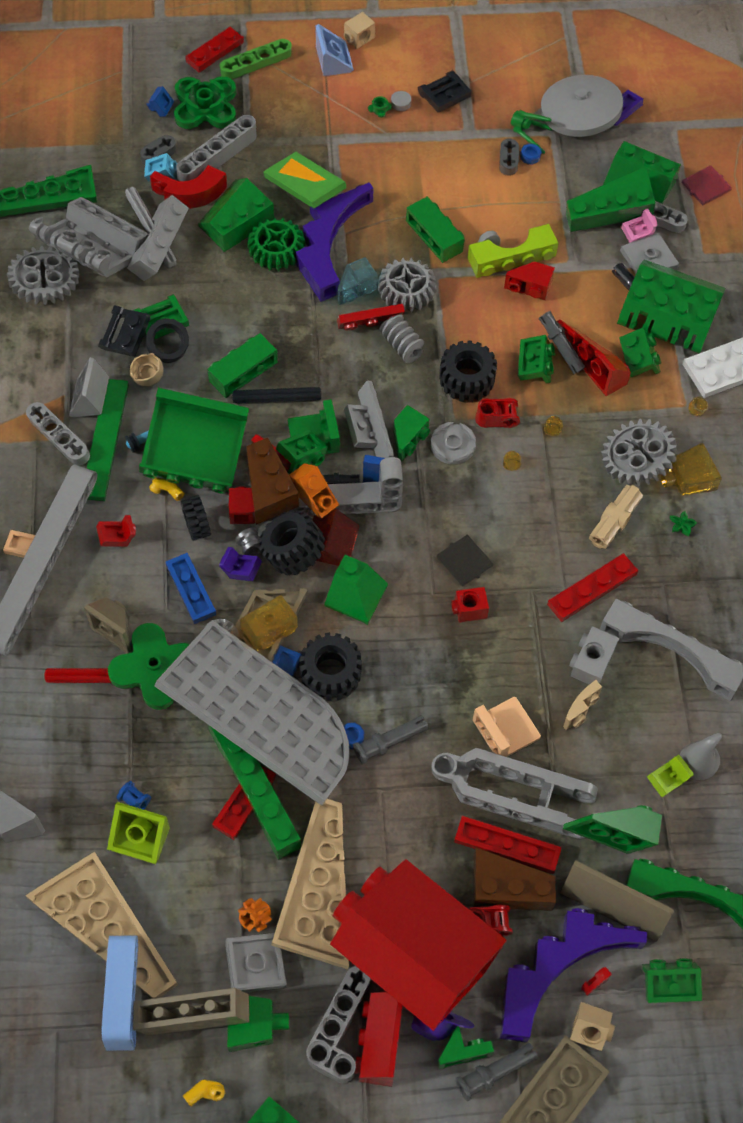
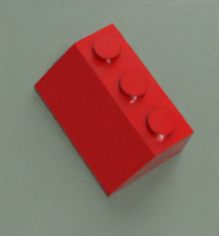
[355,992,403,1087]

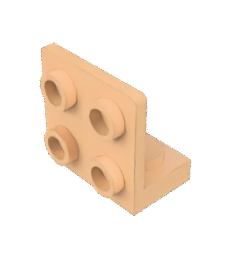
[473,697,541,757]

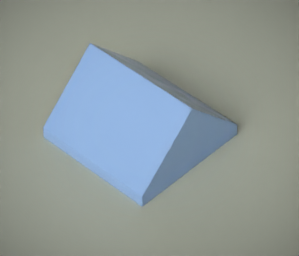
[316,24,354,76]

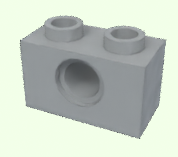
[569,626,619,684]

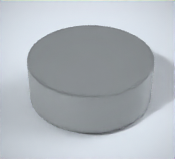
[391,91,411,111]
[478,231,501,246]

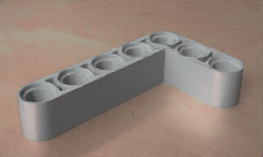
[287,457,403,516]

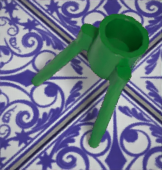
[510,110,553,154]

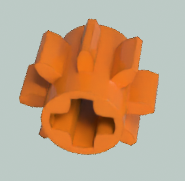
[238,897,272,932]

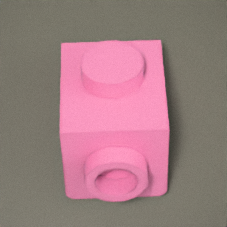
[621,209,657,243]

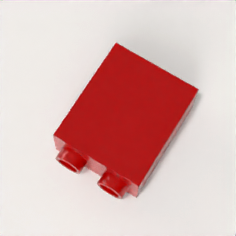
[330,859,507,1031]

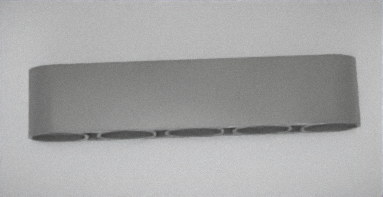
[176,115,257,181]

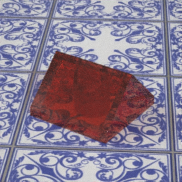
[313,509,360,566]

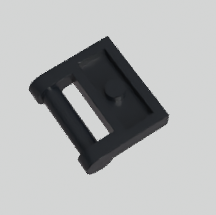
[418,70,472,113]
[98,305,151,357]

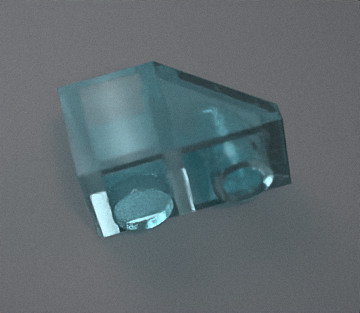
[337,257,378,305]

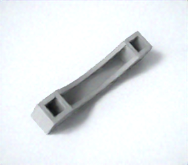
[600,598,743,701]

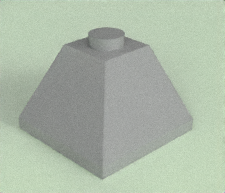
[0,791,45,842]

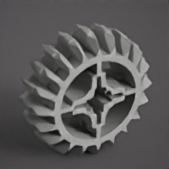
[378,257,436,313]

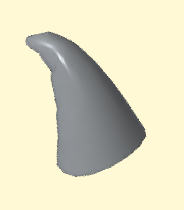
[680,733,722,780]

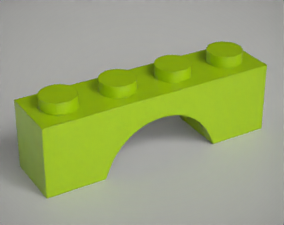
[468,224,559,278]

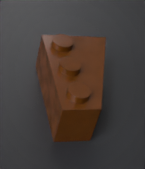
[246,438,299,525]
[473,848,556,911]

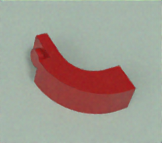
[150,165,227,209]

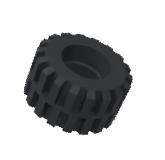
[439,340,497,402]
[259,510,325,576]
[300,633,362,701]

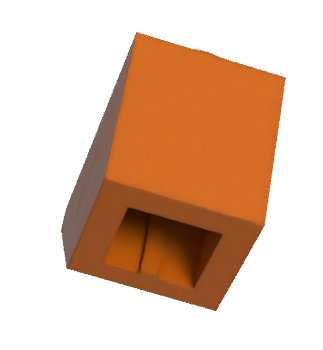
[289,463,339,519]

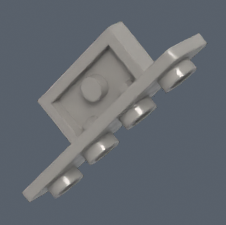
[343,380,394,458]

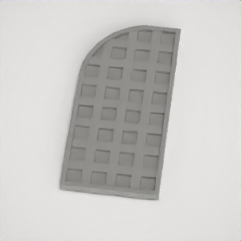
[155,620,349,806]

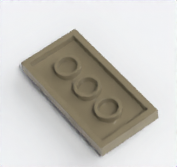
[499,1035,610,1123]

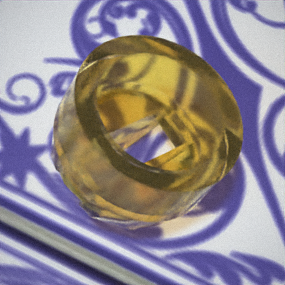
[688,397,708,417]
[544,416,563,436]
[503,450,522,471]

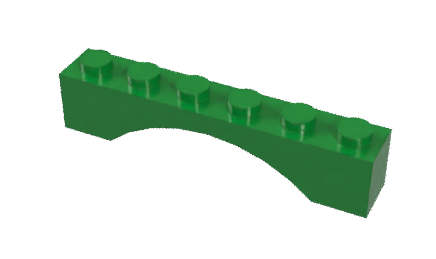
[208,725,301,860]
[625,859,743,930]

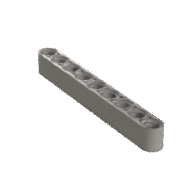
[0,464,97,656]

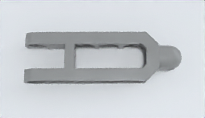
[431,748,598,839]

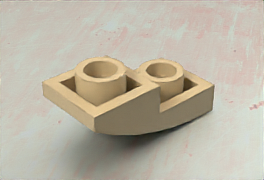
[563,680,602,730]

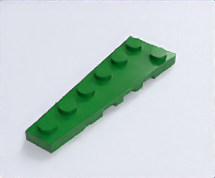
[0,165,97,217]

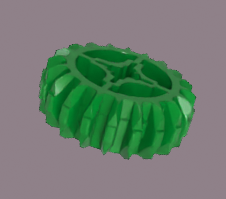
[247,217,305,271]

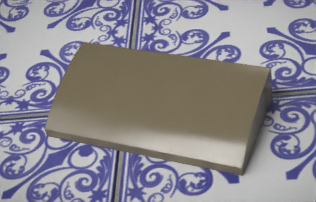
[560,860,674,942]

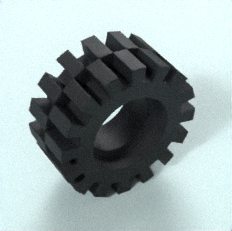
[180,495,211,541]

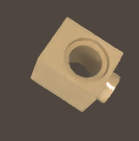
[344,12,375,49]
[570,1002,615,1051]

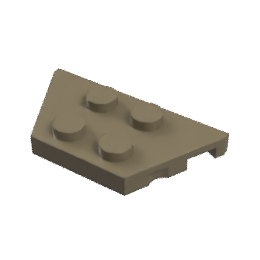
[235,588,308,662]

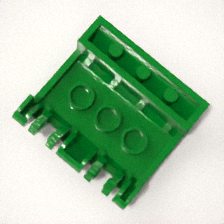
[617,259,726,353]

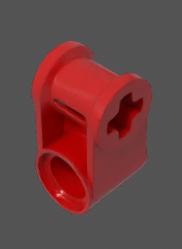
[475,398,520,428]
[469,905,513,937]

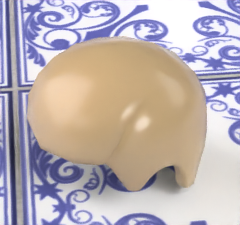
[130,353,164,386]

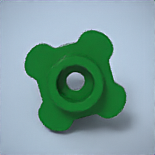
[368,96,392,117]

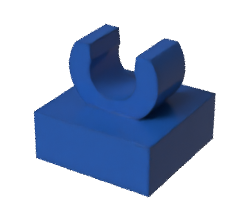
[146,86,174,117]

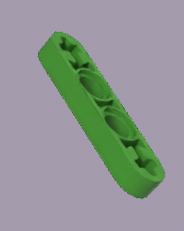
[220,39,292,79]

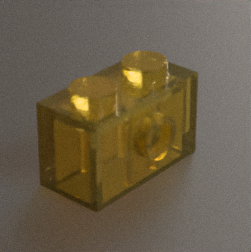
[239,595,298,651]

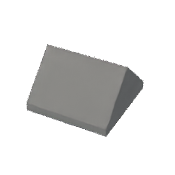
[69,357,109,417]

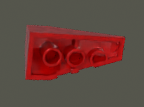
[557,319,631,396]

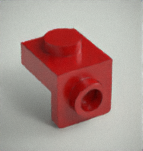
[96,515,136,547]

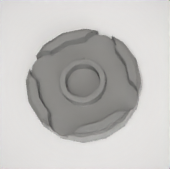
[431,422,476,464]

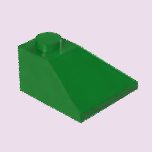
[324,555,388,625]

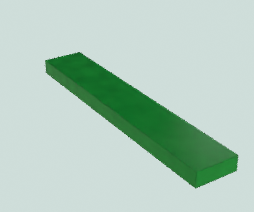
[87,379,129,501]

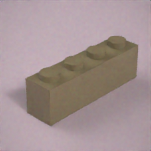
[133,988,249,1036]

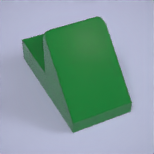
[437,1026,494,1069]

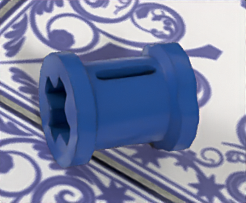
[116,781,151,810]

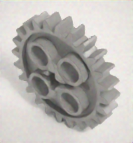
[7,246,79,305]
[602,419,678,486]

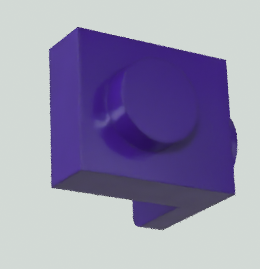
[219,547,262,581]

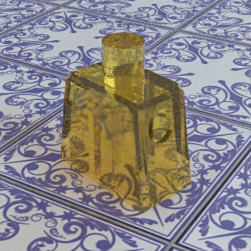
[661,443,722,496]

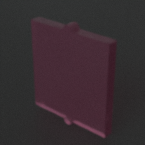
[682,165,732,205]

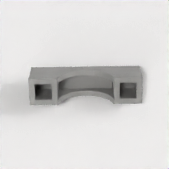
[127,195,189,281]

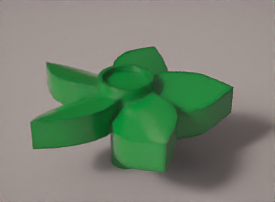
[669,511,697,537]

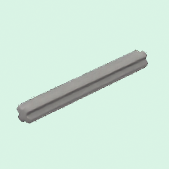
[125,187,177,268]

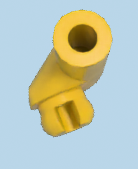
[149,477,185,501]
[182,1079,225,1107]

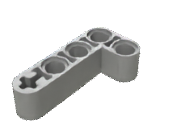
[306,966,370,1083]

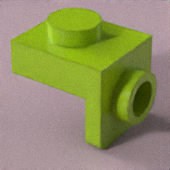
[647,754,694,797]

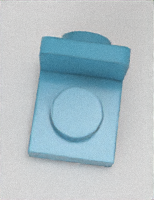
[144,153,177,181]

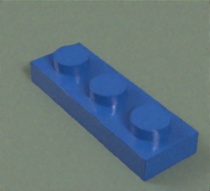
[165,553,216,624]

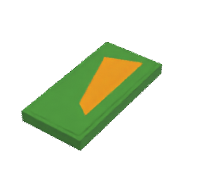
[263,152,347,209]

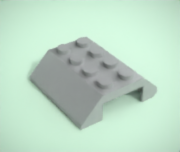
[29,197,149,277]

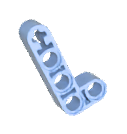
[102,935,138,1051]

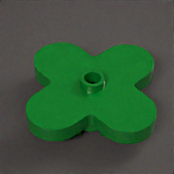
[174,76,236,129]
[108,623,190,710]

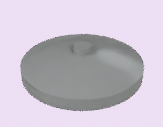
[541,75,623,137]

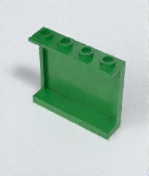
[139,388,249,494]

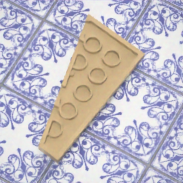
[271,799,349,969]
[25,852,178,999]

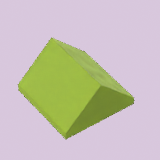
[107,802,170,864]

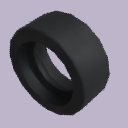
[146,318,189,363]

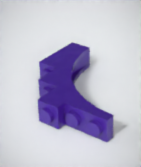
[296,182,374,302]
[500,908,647,1042]

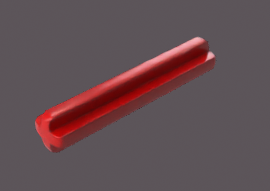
[44,668,111,683]

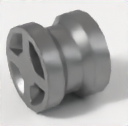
[235,528,261,556]

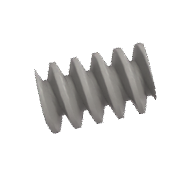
[379,315,424,363]

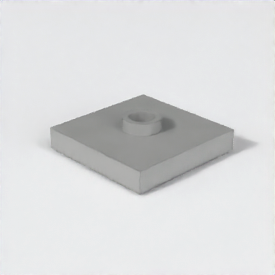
[620,233,679,274]
[225,933,287,992]

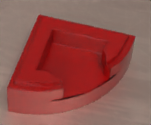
[581,967,612,996]

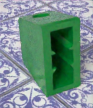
[227,996,289,1052]

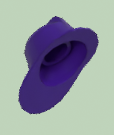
[411,1012,475,1041]

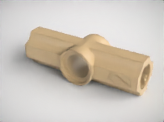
[589,485,643,549]

